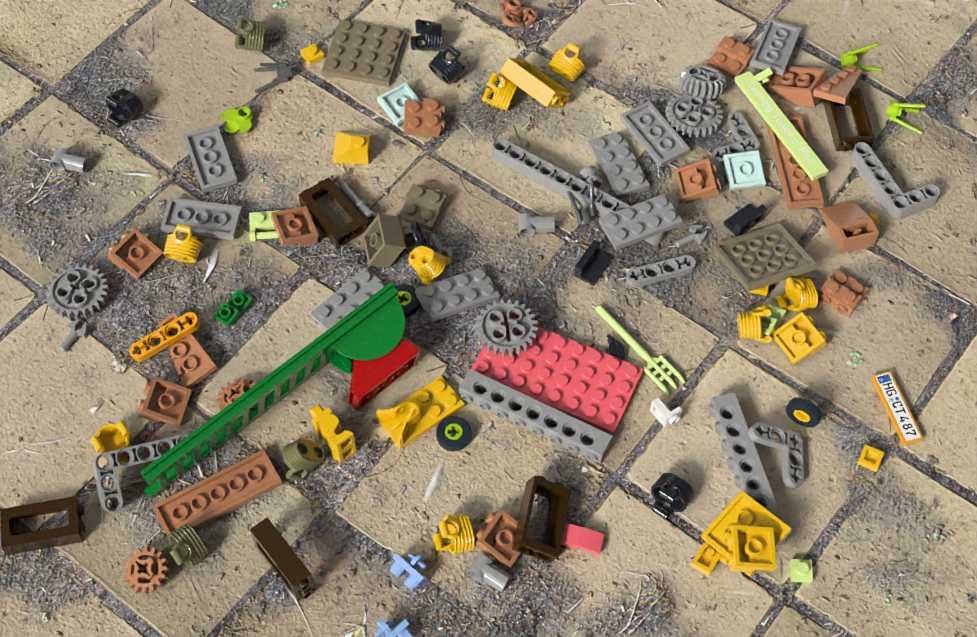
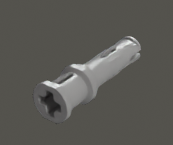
[336,179,377,225]

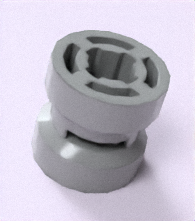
[579,166,603,188]

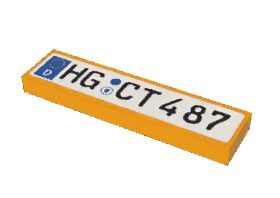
[871,371,923,446]

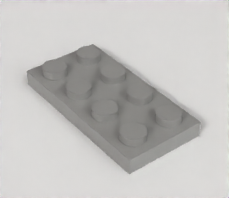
[750,18,802,76]
[620,101,690,168]
[183,125,238,193]
[588,131,650,199]
[599,194,682,250]
[161,197,243,240]
[310,267,386,331]
[415,267,500,322]

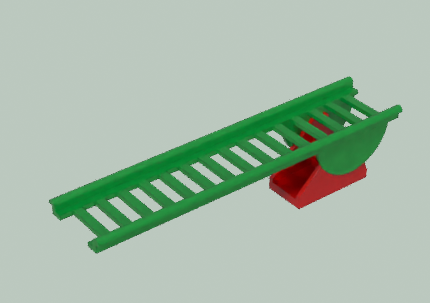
[140,282,420,499]

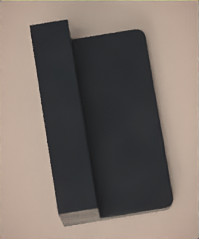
[724,204,767,237]
[574,240,612,286]

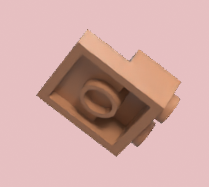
[707,35,755,80]
[404,98,445,137]
[674,158,722,202]
[270,206,320,247]
[108,228,163,280]
[818,269,869,317]
[137,376,192,427]
[474,509,533,568]

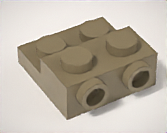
[398,183,447,231]

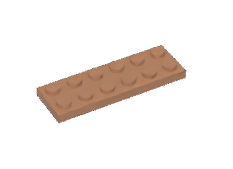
[765,116,824,209]
[152,449,282,535]

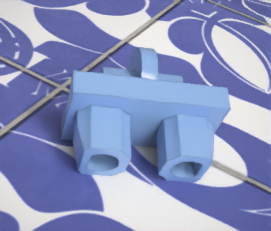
[389,552,429,591]
[374,618,413,637]

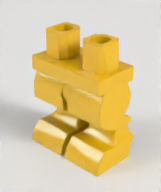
[310,404,357,463]

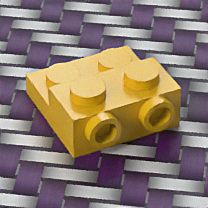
[771,312,827,366]
[724,525,777,572]

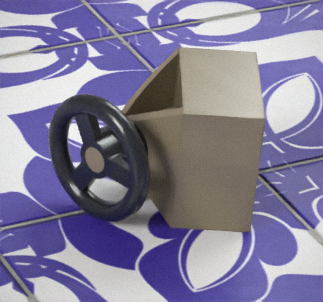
[362,214,427,268]

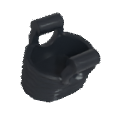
[410,19,443,52]
[428,45,465,85]
[106,88,143,128]
[651,473,694,520]

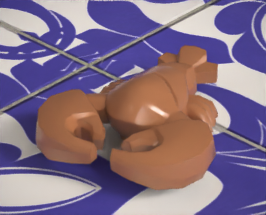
[499,0,538,27]

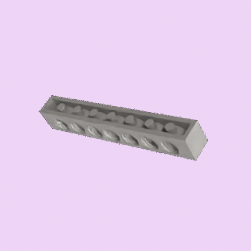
[459,369,612,464]
[708,392,789,545]

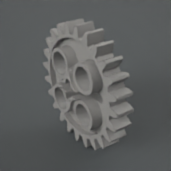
[665,92,723,138]
[45,263,110,320]
[475,299,538,357]

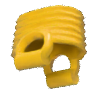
[548,42,585,82]
[482,73,518,111]
[163,224,203,263]
[409,246,451,285]
[776,277,818,311]
[737,305,772,343]
[90,421,131,463]
[432,513,475,555]

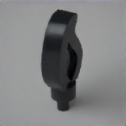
[607,334,625,360]

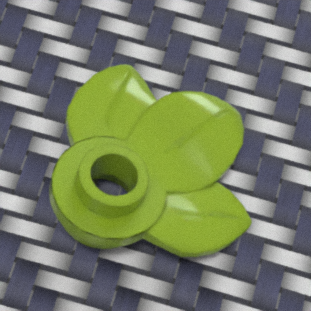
[220,106,253,134]

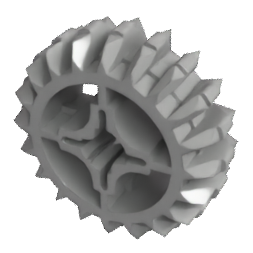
[679,64,726,99]

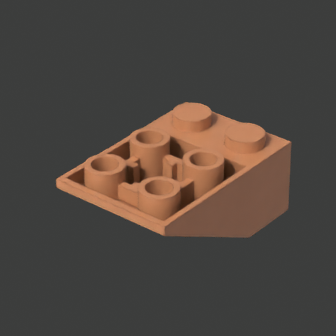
[819,201,879,254]

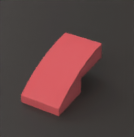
[561,523,604,555]

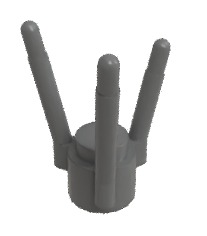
[254,62,292,93]
[567,178,595,225]

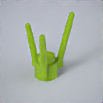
[840,43,883,71]
[886,102,926,135]

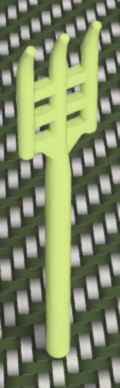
[596,305,685,395]

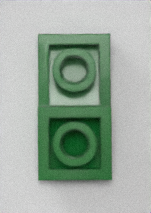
[213,289,254,327]

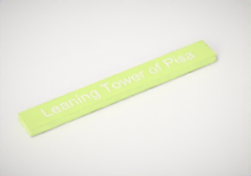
[734,71,829,181]

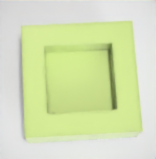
[754,68,773,86]
[789,559,813,583]

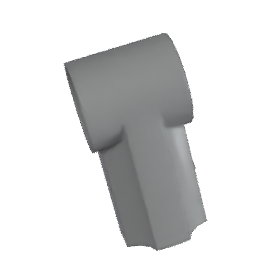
[49,147,89,173]
[517,213,555,237]
[467,554,512,592]

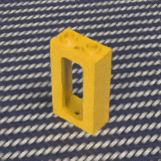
[500,58,571,108]

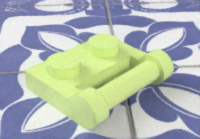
[249,210,281,242]

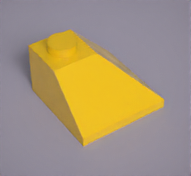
[333,132,372,164]

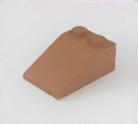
[764,66,828,107]

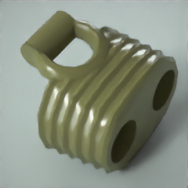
[234,18,265,51]
[281,439,324,482]
[161,523,208,568]

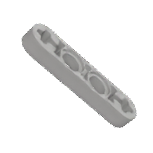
[626,255,696,288]

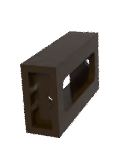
[823,88,875,152]
[298,177,367,249]
[512,476,571,563]
[0,496,86,555]
[250,517,315,602]

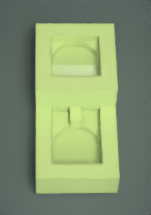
[761,304,786,336]

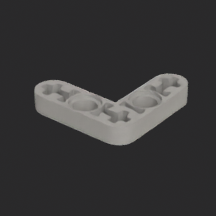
[711,112,760,166]
[748,422,804,489]

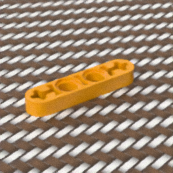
[129,312,200,362]

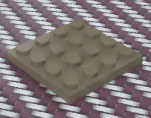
[322,20,406,87]
[713,223,817,292]

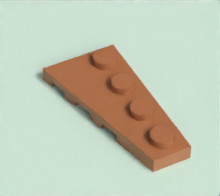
[813,65,862,105]
[159,312,218,389]

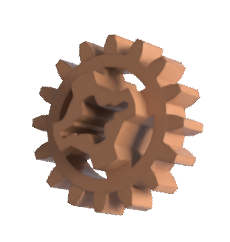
[216,378,256,413]
[122,546,170,594]

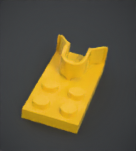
[376,376,465,450]

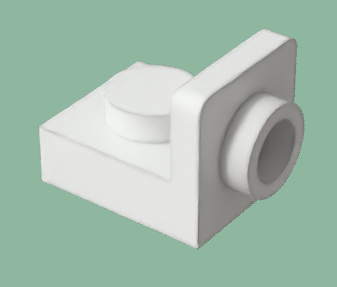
[650,398,682,428]

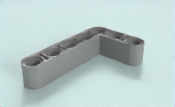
[851,142,940,220]
[92,434,188,512]

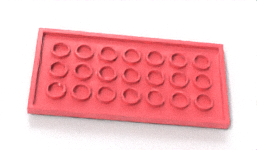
[472,314,644,435]

